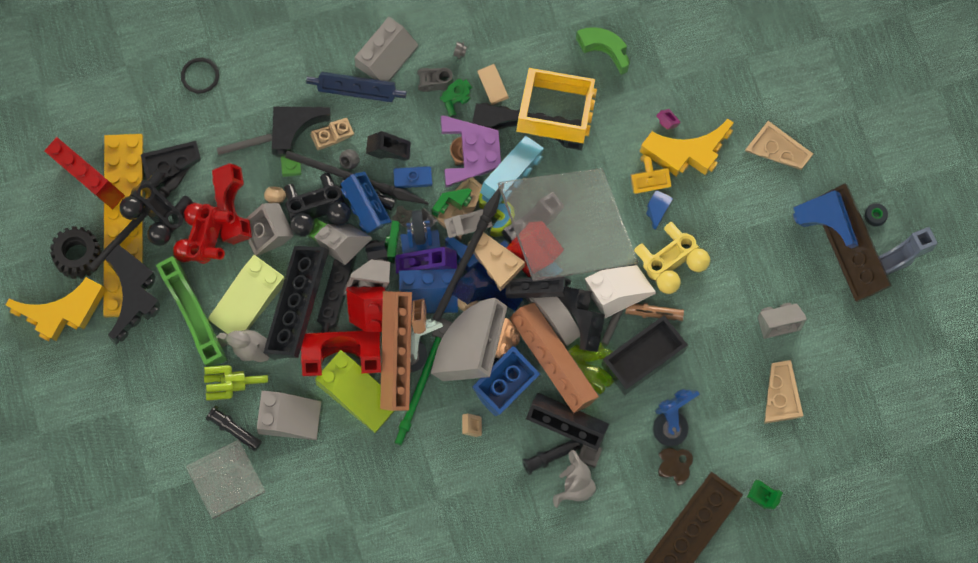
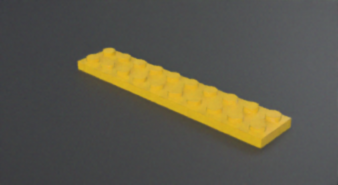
[103,134,143,318]

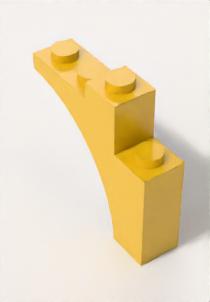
[640,118,733,177]
[6,277,107,342]

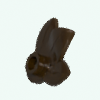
[658,448,693,486]

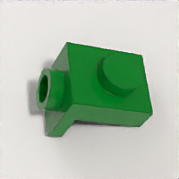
[747,480,783,509]

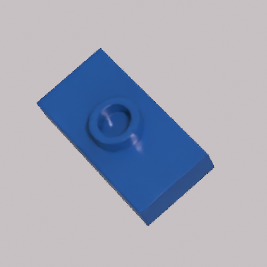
[393,166,432,188]

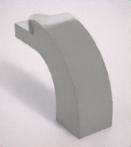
[444,209,493,238]
[526,297,580,346]

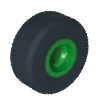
[865,203,888,227]

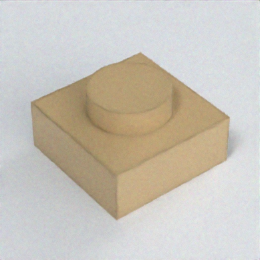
[462,413,482,437]

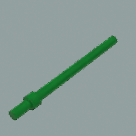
[394,337,442,446]

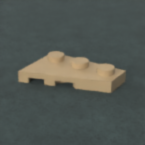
[764,360,803,424]

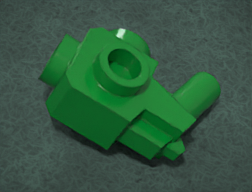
[440,79,473,117]

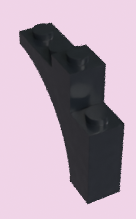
[105,244,160,345]

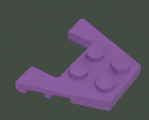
[440,116,501,187]

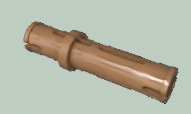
[625,303,684,322]

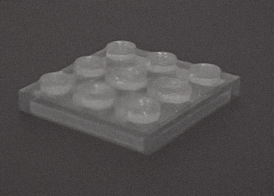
[185,440,265,520]

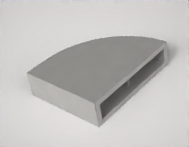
[431,298,507,381]

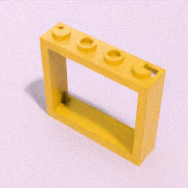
[516,68,597,144]

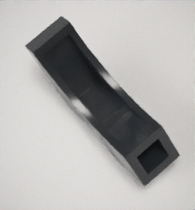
[560,286,605,352]

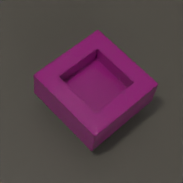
[656,109,681,130]

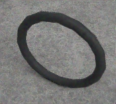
[181,58,219,93]

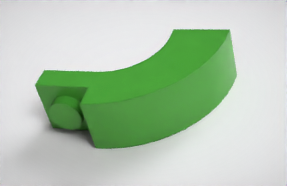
[576,27,630,75]

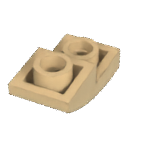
[477,64,509,105]
[310,118,354,150]

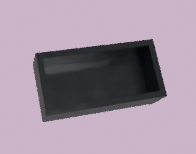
[601,315,688,395]

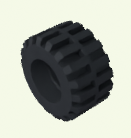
[50,226,101,279]

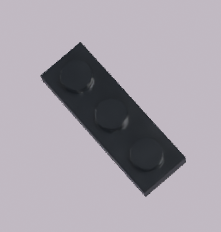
[505,277,565,299]

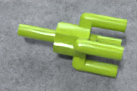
[204,365,268,401]

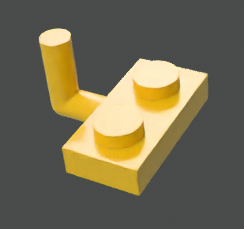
[631,155,671,194]

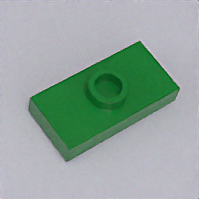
[385,220,400,263]

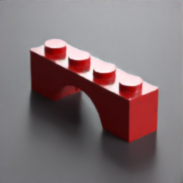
[212,163,252,245]

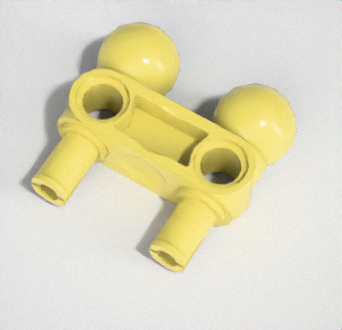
[634,222,711,294]

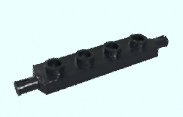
[317,255,356,333]

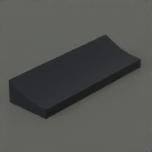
[263,246,329,360]

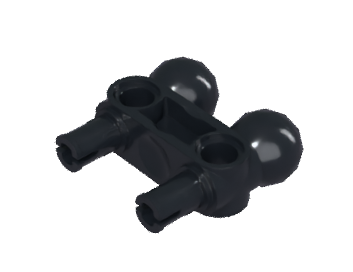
[119,169,193,246]
[284,173,351,237]

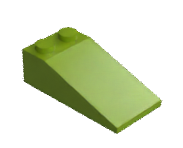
[315,350,394,433]

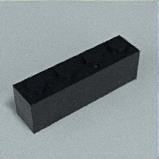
[526,393,609,451]

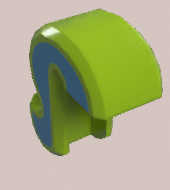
[479,193,514,237]

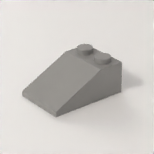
[257,391,321,440]

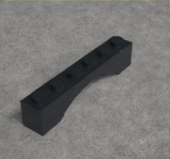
[472,103,583,151]

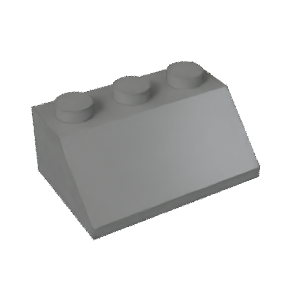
[354,17,418,82]

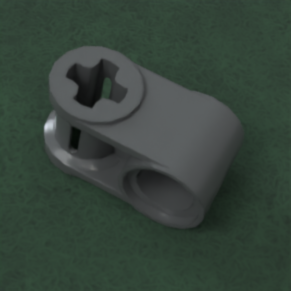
[417,68,453,92]

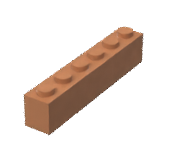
[380,291,412,411]
[509,303,599,413]

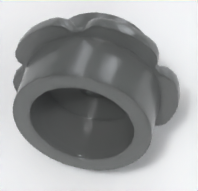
[453,41,467,59]

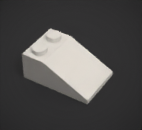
[585,265,656,318]

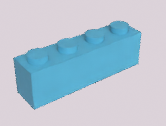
[480,135,544,205]

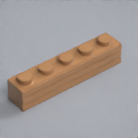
[411,299,426,334]

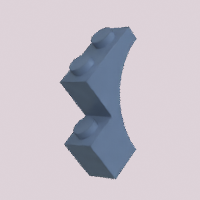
[879,227,938,275]

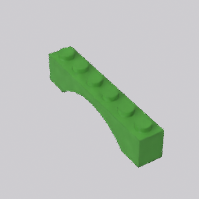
[156,256,228,367]

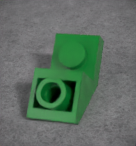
[431,188,472,218]

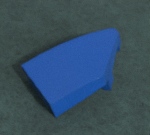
[646,190,673,230]

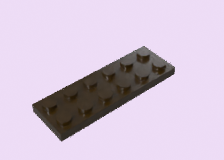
[814,183,892,302]
[644,471,743,563]

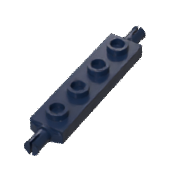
[306,72,407,102]

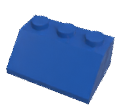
[340,172,392,234]
[399,269,458,314]
[472,346,540,416]

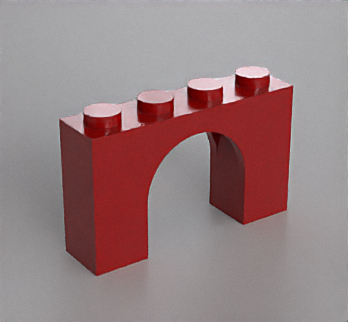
[44,137,125,210]
[301,331,381,376]

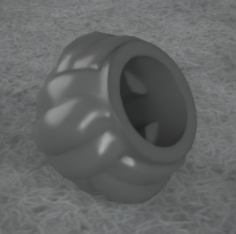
[339,149,360,170]

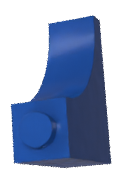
[793,190,859,248]

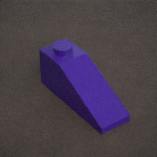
[395,247,457,274]

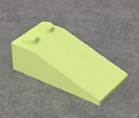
[208,255,285,334]

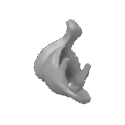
[216,330,270,362]
[553,450,596,508]

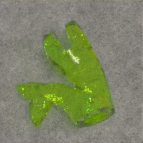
[568,342,614,395]

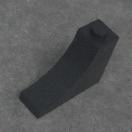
[272,106,331,158]

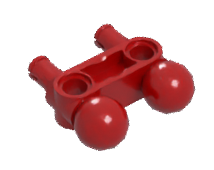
[173,203,235,264]

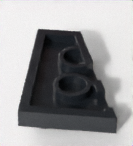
[141,141,201,186]

